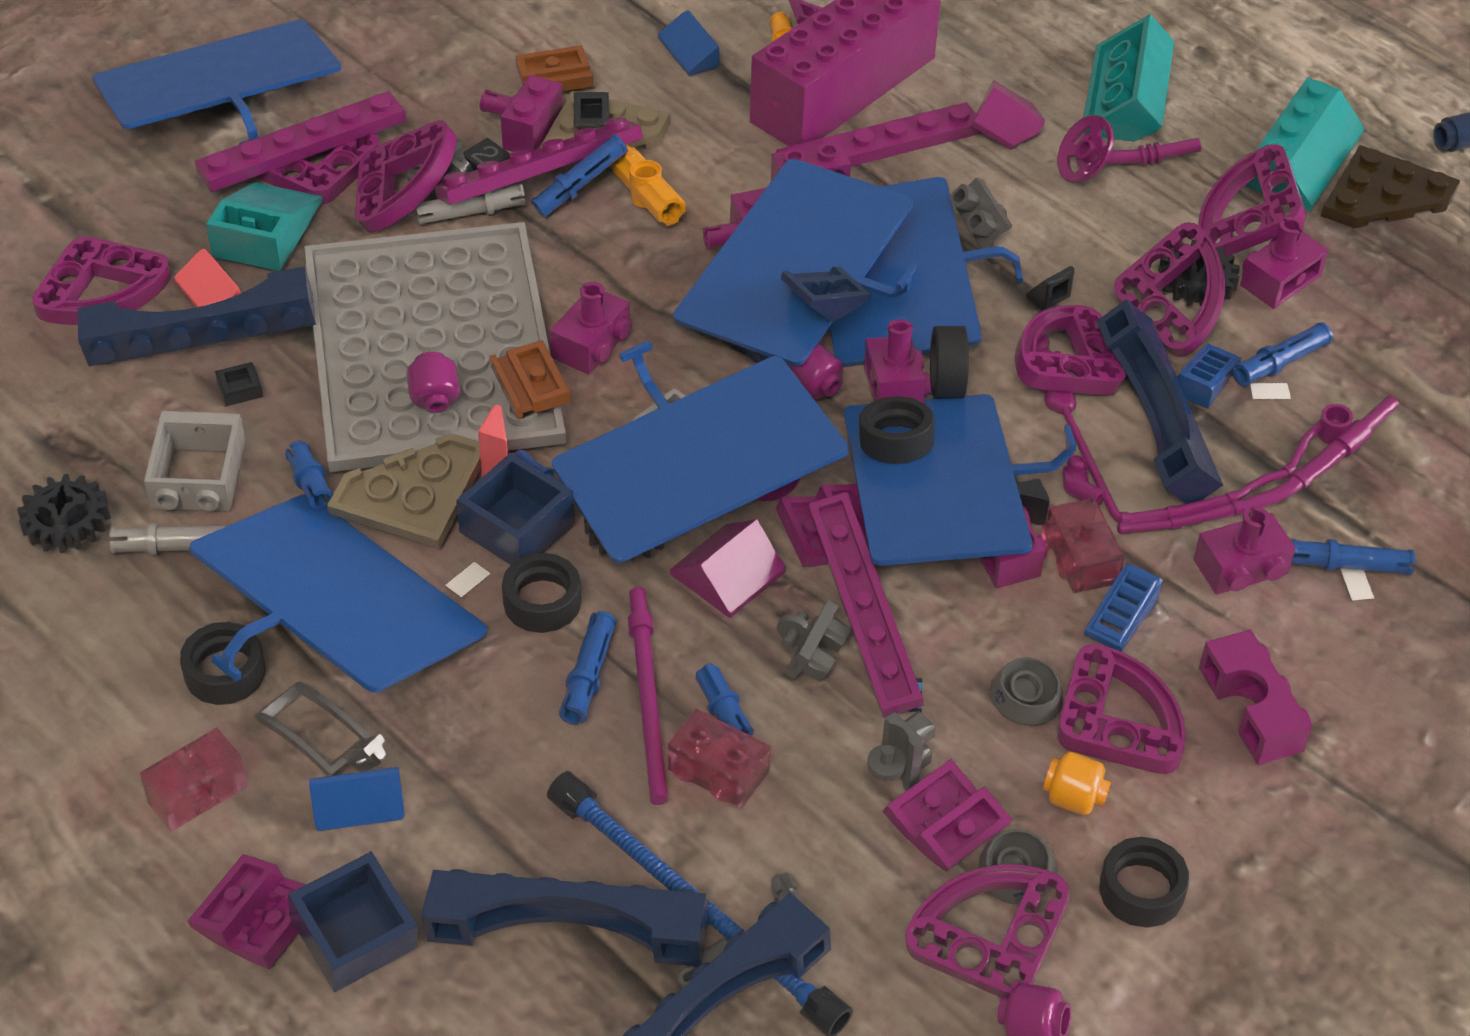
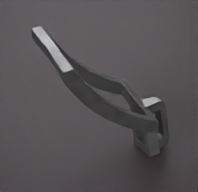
[254,681,387,776]

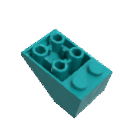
[206,182,323,271]

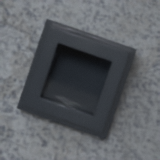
[573,92,609,128]
[1026,266,1075,311]
[1017,479,1050,525]

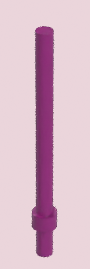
[628,587,668,805]

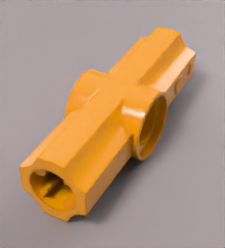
[609,144,686,226]

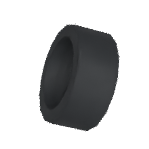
[930,326,969,398]
[859,396,934,464]
[502,553,582,633]
[180,622,265,705]
[1099,836,1189,928]

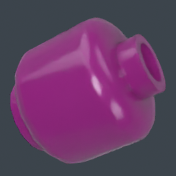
[786,343,843,400]
[406,352,460,413]
[998,983,1071,1036]

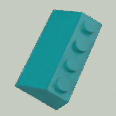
[1083,14,1175,142]
[1245,77,1365,212]

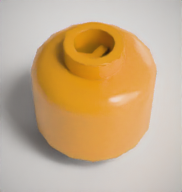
[1043,751,1112,816]

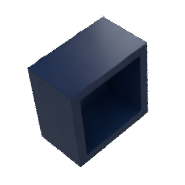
[456,453,574,565]
[288,851,418,993]

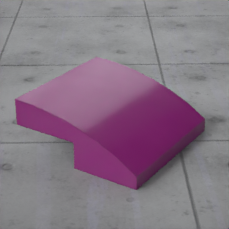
[775,484,869,567]
[882,759,1013,872]
[187,854,306,969]

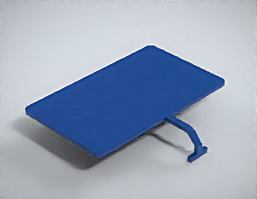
[92,20,341,145]
[673,159,917,366]
[830,177,1023,367]
[552,340,849,563]
[844,394,1076,566]
[189,495,488,692]

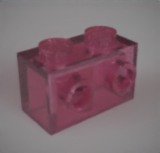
[668,708,771,808]

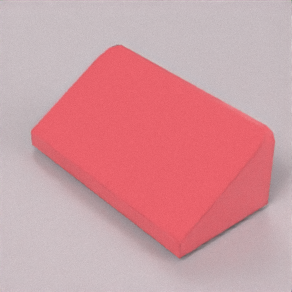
[174,248,241,307]
[478,405,508,477]

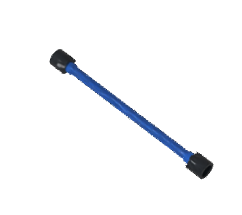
[547,771,853,1036]

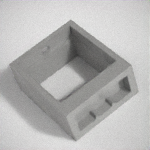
[144,411,246,511]

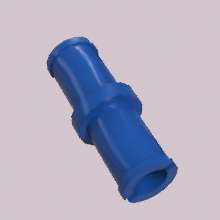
[285,441,333,510]

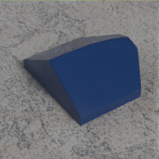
[780,267,871,323]

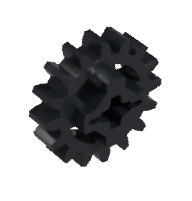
[1158,240,1240,306]
[17,474,111,553]

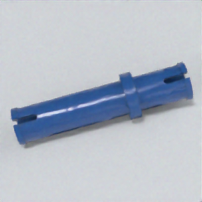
[531,134,628,218]
[1233,322,1333,387]
[1290,539,1415,576]
[559,611,616,725]

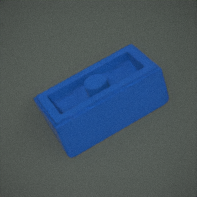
[658,10,719,76]
[309,767,405,831]

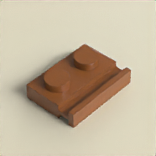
[515,45,594,91]
[490,340,571,419]

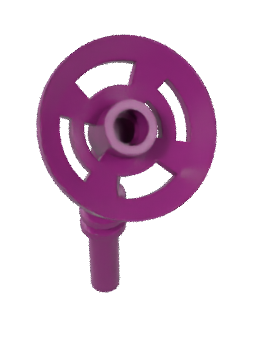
[1057,115,1201,183]

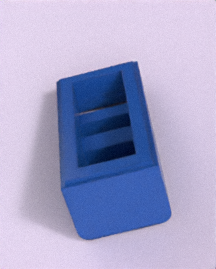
[1177,343,1242,409]
[1084,563,1162,652]

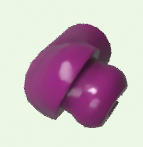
[1062,455,1105,508]

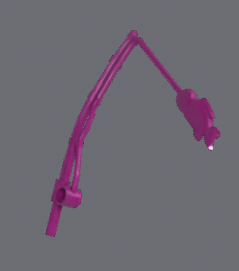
[1036,335,1399,534]

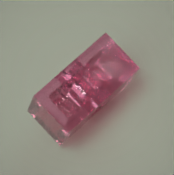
[1042,498,1125,594]
[139,727,247,832]

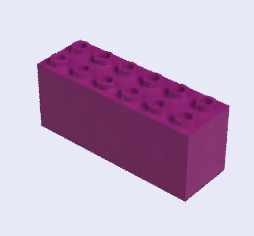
[749,0,941,146]

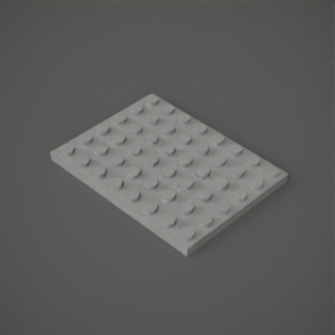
[304,222,566,473]

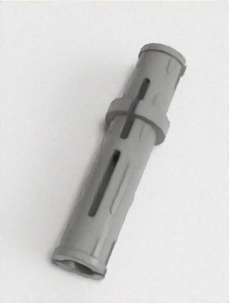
[415,183,526,226]
[109,523,229,556]

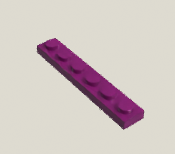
[195,91,406,192]
[776,102,981,167]
[434,117,643,205]
[808,492,924,718]

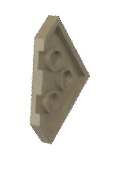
[539,91,670,173]
[327,433,481,549]

